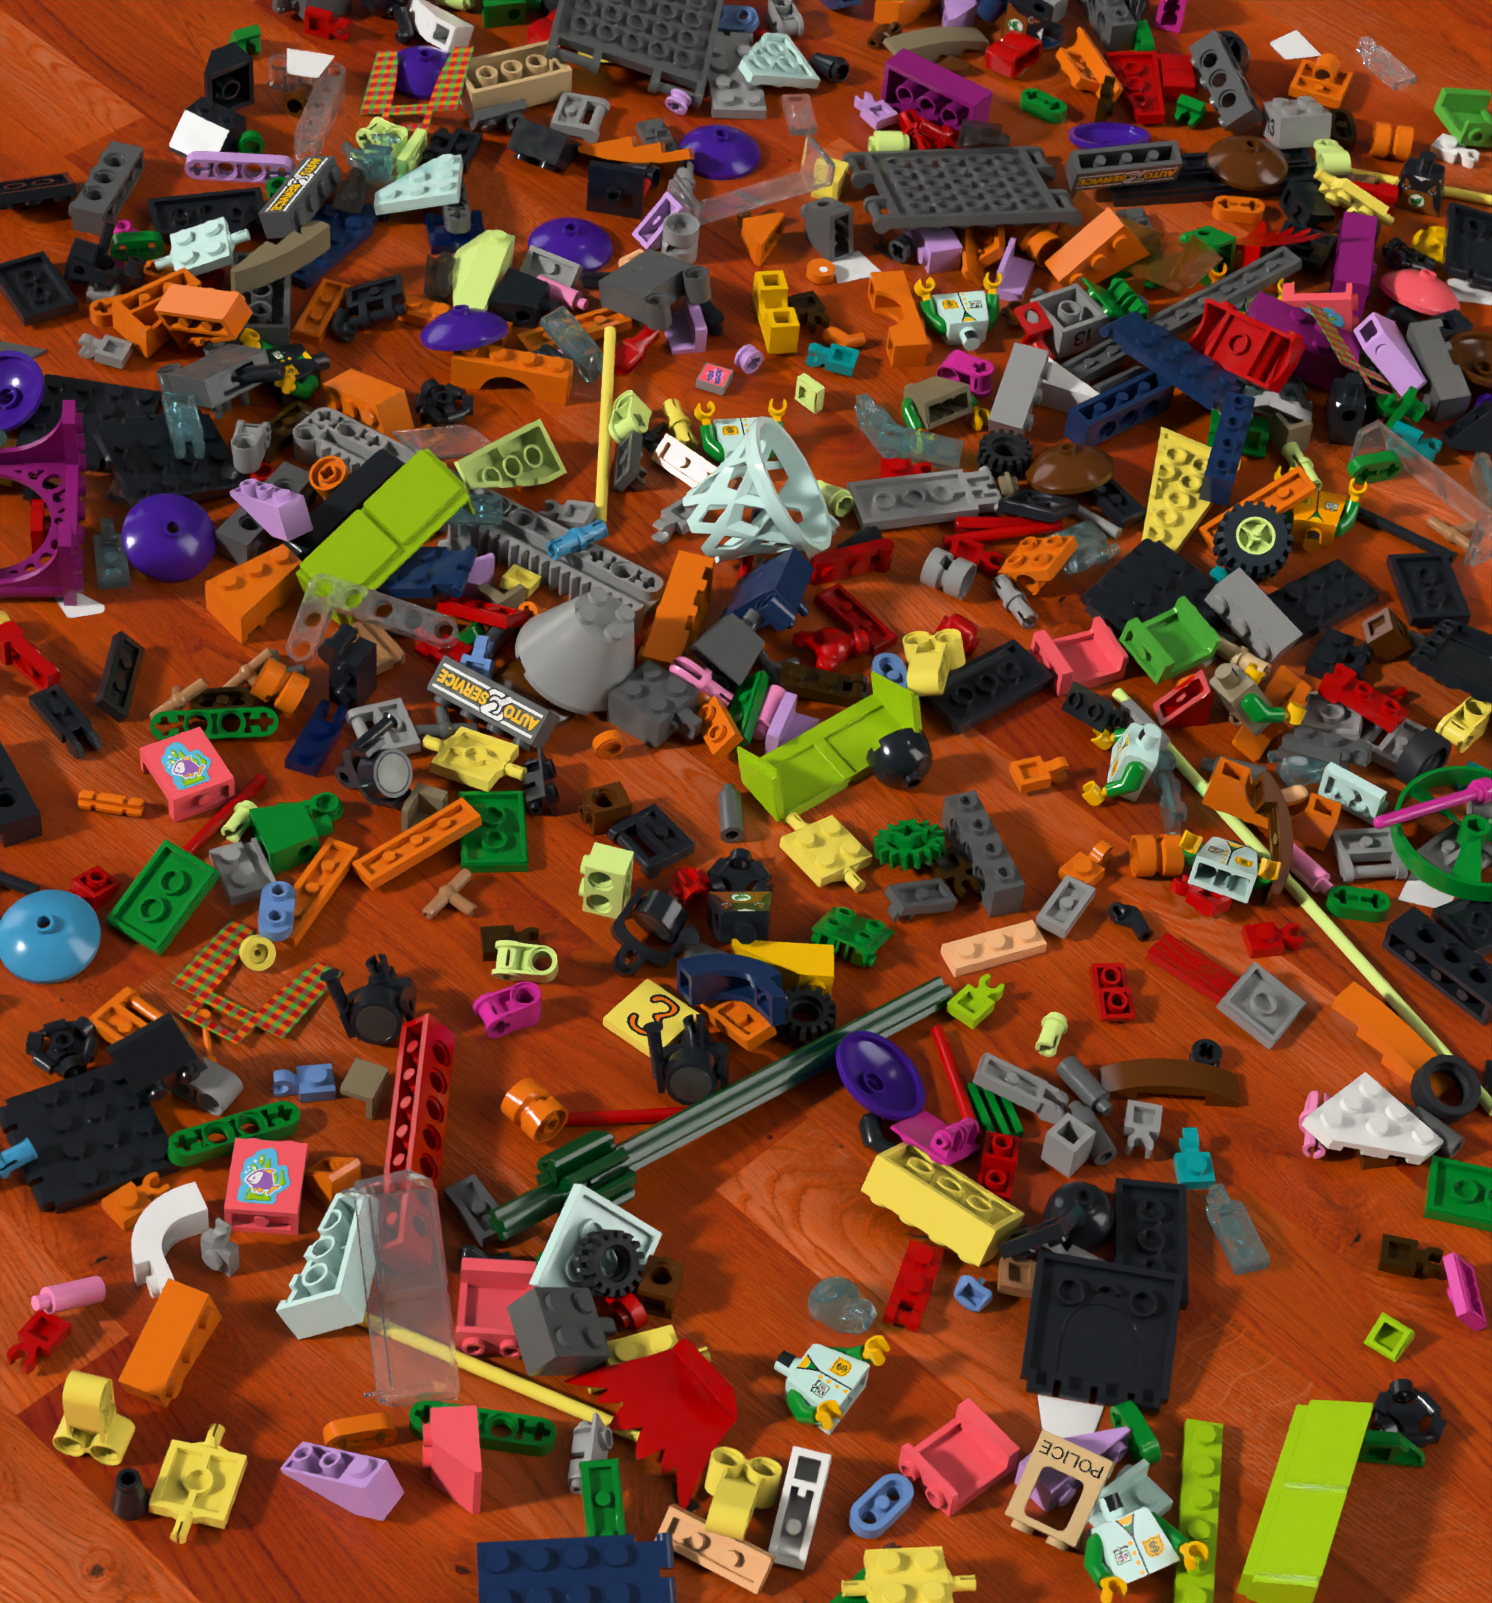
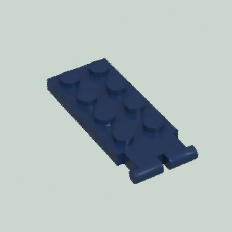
[292,191,390,291]
[1099,311,1246,411]
[369,546,478,598]
[476,1533,677,1603]

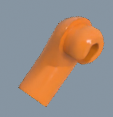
[822,327,866,349]

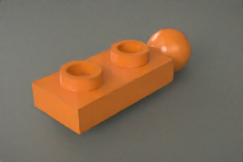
[695,692,744,761]
[700,1000,777,1052]

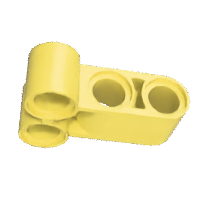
[902,629,966,697]
[52,1370,135,1466]
[705,1447,782,1541]

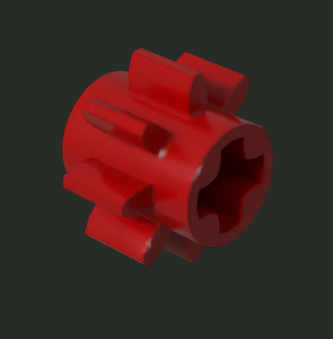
[668,866,711,907]

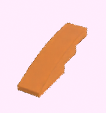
[578,136,695,163]
[1331,981,1456,1099]

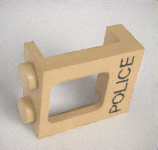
[1005,1429,1115,1552]

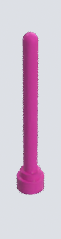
[1373,777,1492,829]

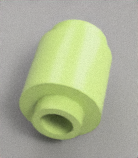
[868,131,910,152]

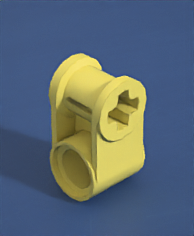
[1435,696,1492,753]

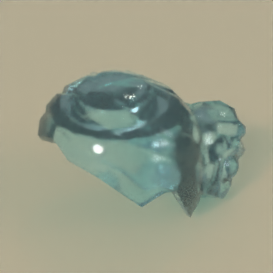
[807,1276,877,1334]

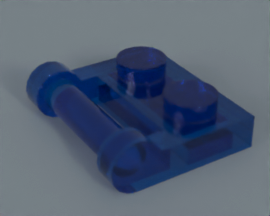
[424,209,485,255]

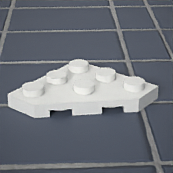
[1302,1072,1444,1165]

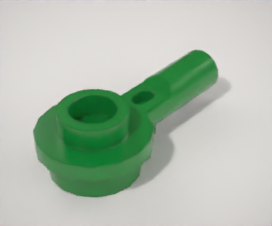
[276,792,344,822]

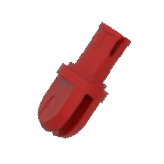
[898,109,935,150]
[914,117,971,149]
[614,325,660,376]

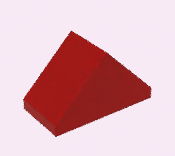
[1152,669,1214,729]

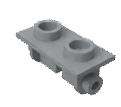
[567,1412,613,1494]

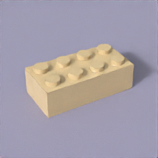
[459,40,572,118]

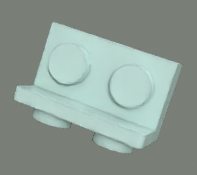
[1318,762,1389,825]
[1088,1459,1173,1527]

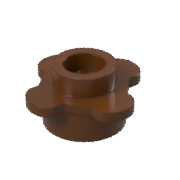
[1001,300,1028,327]

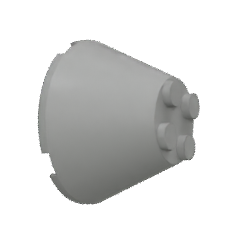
[515,588,635,715]

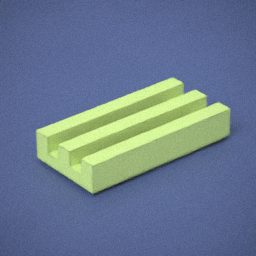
[396,128,427,180]

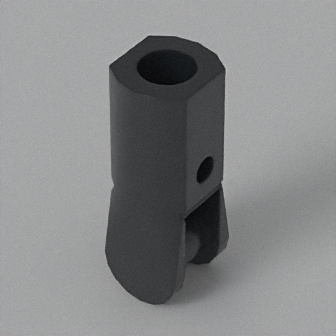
[699,299,724,336]

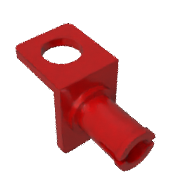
[1013,301,1057,362]

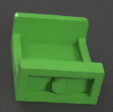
[1433,87,1492,147]
[1119,596,1221,685]

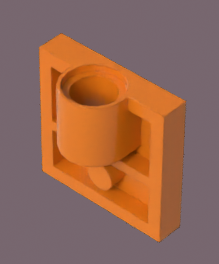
[1288,53,1353,108]
[996,535,1079,596]

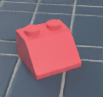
[422,1405,482,1514]

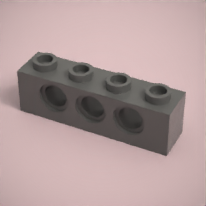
[1077,0,1137,52]
[1189,29,1264,135]
[68,140,145,236]
[215,461,317,565]
[940,790,1026,918]

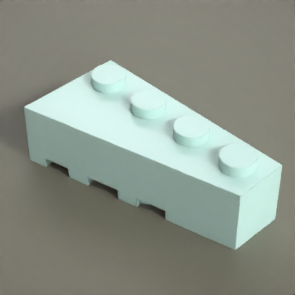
[276,1185,380,1340]

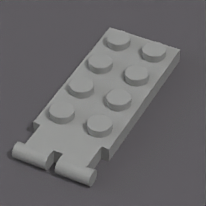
[706,31,767,119]
[847,466,1006,530]

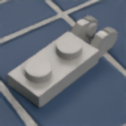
[972,1052,1069,1124]

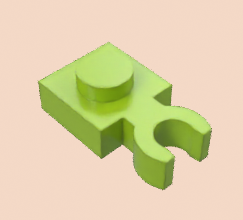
[946,974,1005,1030]

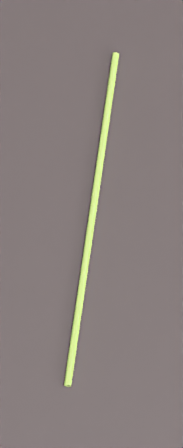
[1112,688,1492,1116]

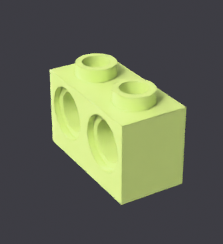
[579,842,634,919]

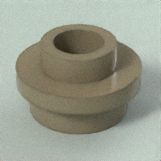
[997,471,1019,498]

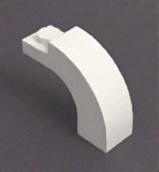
[131,1182,209,1298]

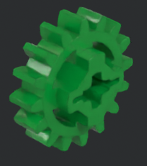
[874,819,946,870]

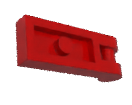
[810,538,894,586]
[882,1240,945,1333]

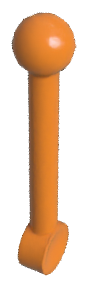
[197,1009,217,1063]

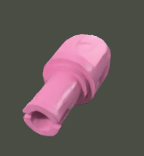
[669,656,734,707]
[1298,1091,1331,1159]

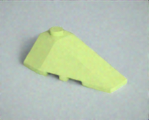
[450,230,515,310]
[454,418,567,490]

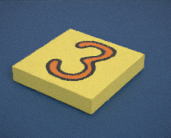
[603,978,700,1057]

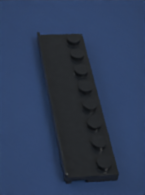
[1108,147,1322,208]

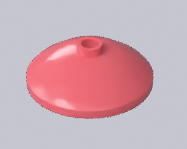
[1379,269,1460,316]

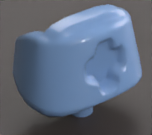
[954,1275,993,1312]

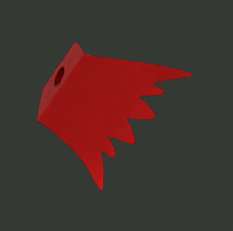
[1234,219,1343,272]
[564,1338,738,1509]

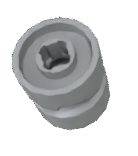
[661,212,700,264]
[920,547,977,600]

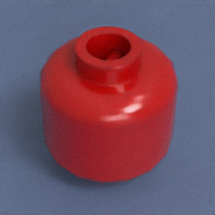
[933,613,981,656]

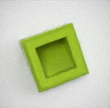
[1363,1312,1416,1363]

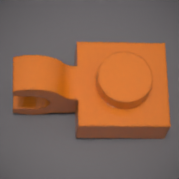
[1009,755,1069,794]
[1058,840,1113,887]

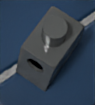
[800,197,853,263]
[687,608,765,688]

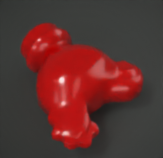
[792,627,869,672]

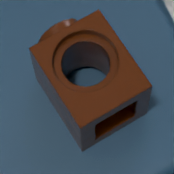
[1361,607,1413,662]
[579,781,632,836]
[637,1255,685,1320]

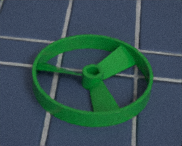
[1390,766,1492,902]

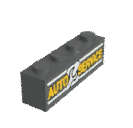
[1065,140,1183,192]
[258,156,342,238]
[426,655,560,751]

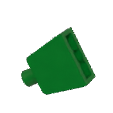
[480,0,541,29]
[1178,226,1236,287]
[249,802,333,876]

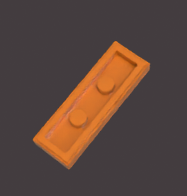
[292,278,350,345]

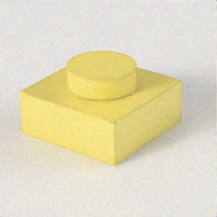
[499,564,542,599]

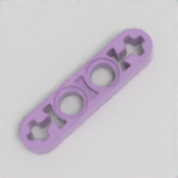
[185,151,295,183]

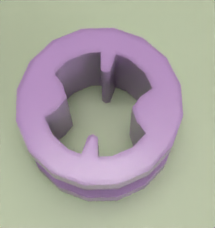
[665,88,692,115]
[734,344,763,374]

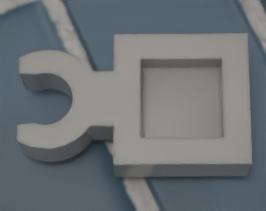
[539,499,597,529]
[1123,1099,1163,1159]

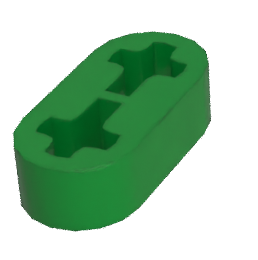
[1133,20,1154,51]
[1019,88,1067,124]
[109,231,165,262]
[1347,450,1403,485]
[1325,885,1391,923]
[1110,1400,1161,1465]

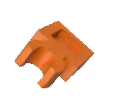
[101,1172,170,1231]

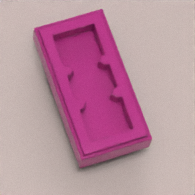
[1443,1252,1487,1331]

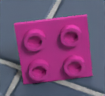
[890,1110,982,1166]

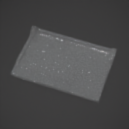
[392,425,491,460]

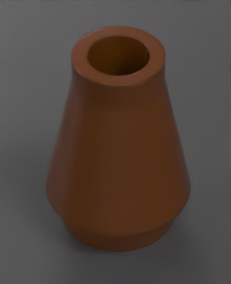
[284,83,315,117]

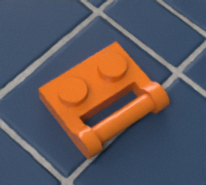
[88,986,183,1045]

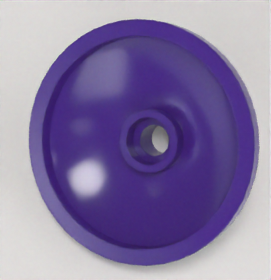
[395,45,451,100]
[1068,122,1150,150]
[679,124,760,181]
[528,217,613,276]
[420,305,508,351]
[0,350,45,434]
[122,493,216,583]
[836,1031,926,1121]

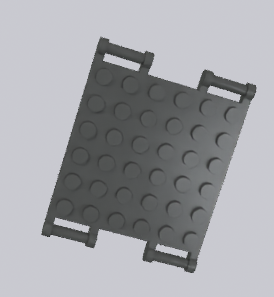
[544,0,724,108]
[842,146,1083,234]

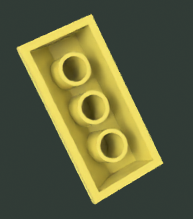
[860,1142,1025,1267]

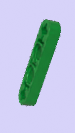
[150,706,279,740]
[167,1101,300,1167]
[409,1400,556,1457]

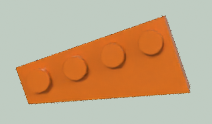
[637,550,715,671]

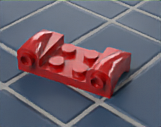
[1185,298,1307,394]

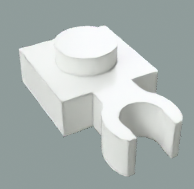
[1430,133,1480,169]

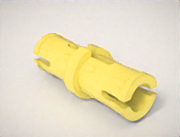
[662,398,699,451]

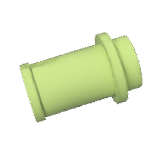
[221,800,258,843]
[1035,1012,1068,1057]

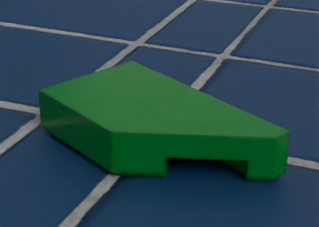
[1357,1430,1425,1467]

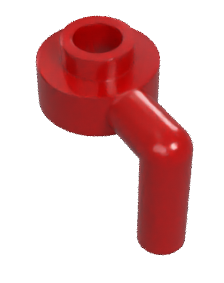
[603,1272,648,1332]

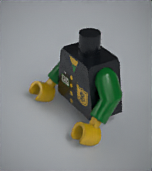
[239,328,330,408]

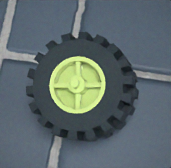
[1213,500,1293,583]

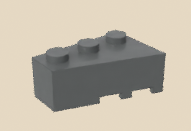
[1405,318,1471,422]

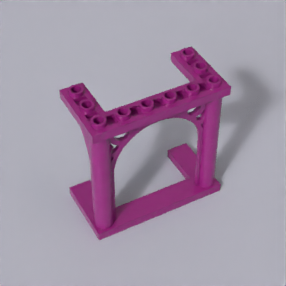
[0,400,87,606]

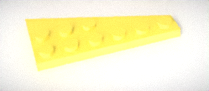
[1141,426,1241,554]

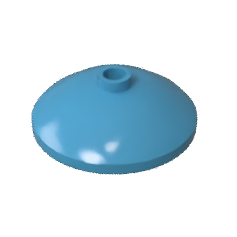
[0,890,101,984]

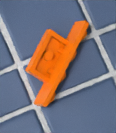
[1055,27,1123,101]
[960,224,1006,288]
[1232,665,1312,762]

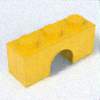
[752,270,800,354]

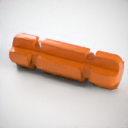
[78,790,144,818]

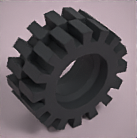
[977,429,1033,480]
[775,985,837,1049]
[573,1229,645,1297]

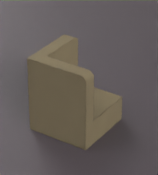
[1268,412,1313,456]
[476,582,526,608]
[401,782,448,832]
[340,1058,389,1120]

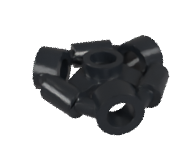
[1382,237,1436,271]
[415,379,474,428]
[707,848,773,892]
[26,1016,99,1079]
[1371,1379,1447,1448]

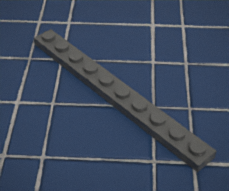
[1061,246,1302,384]

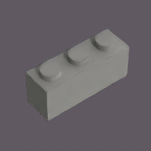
[988,342,1052,437]
[1204,567,1303,664]

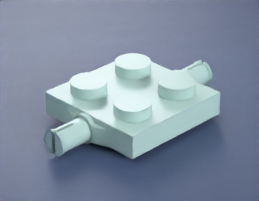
[154,217,251,276]

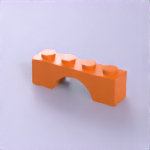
[867,270,932,368]
[451,345,573,406]
[1202,756,1342,851]

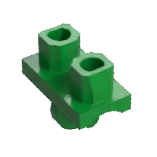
[1374,386,1427,439]

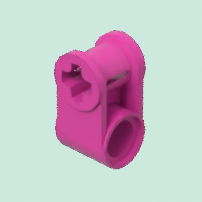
[936,350,994,398]
[473,981,542,1039]

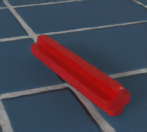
[954,516,1041,535]

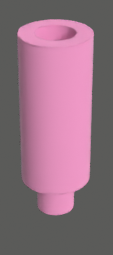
[537,275,589,311]
[753,685,786,741]
[1290,842,1335,896]
[31,1276,106,1314]

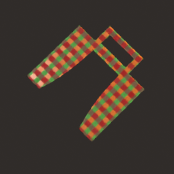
[359,46,475,131]
[1306,302,1401,401]
[171,918,343,1045]

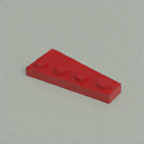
[1104,51,1165,125]

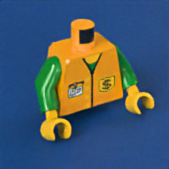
[1274,466,1367,552]

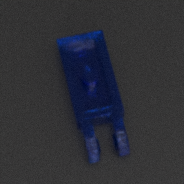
[285,699,349,777]

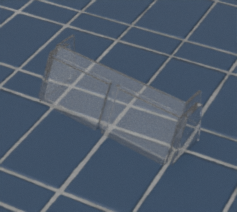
[667,134,835,226]
[1349,420,1492,567]
[341,1169,461,1407]

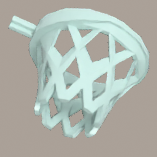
[683,416,840,564]

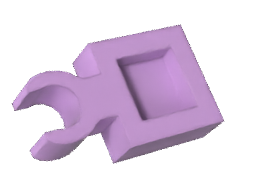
[854,92,898,130]

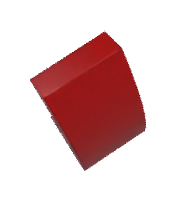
[68,865,121,912]
[1089,963,1135,1022]
[977,1131,1021,1204]

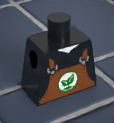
[1000,0,1065,45]
[1394,151,1445,218]
[707,891,772,945]

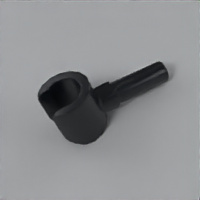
[642,421,667,452]

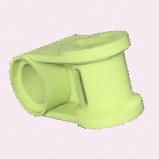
[355,117,408,162]
[1313,139,1351,176]
[608,390,652,445]
[491,940,559,983]

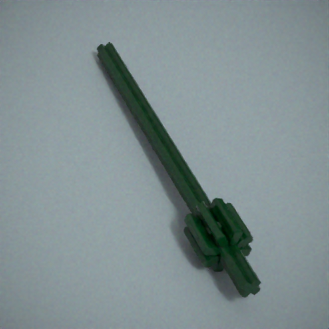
[488,976,953,1241]

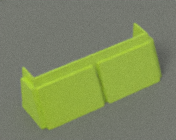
[296,448,475,625]
[737,671,922,823]
[1236,1399,1374,1603]

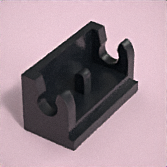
[1278,181,1336,232]

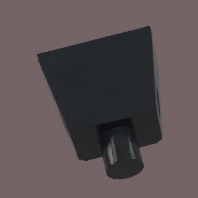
[490,268,562,329]
[1325,373,1366,446]

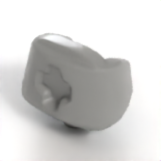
[438,535,471,551]

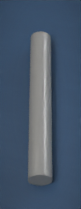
[1054,494,1122,539]

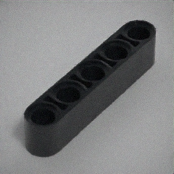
[282,449,405,561]

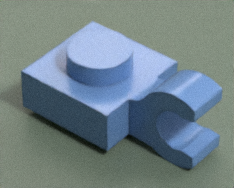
[460,635,496,679]
[272,1063,336,1103]

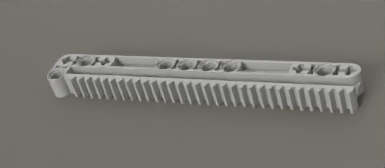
[293,407,663,633]

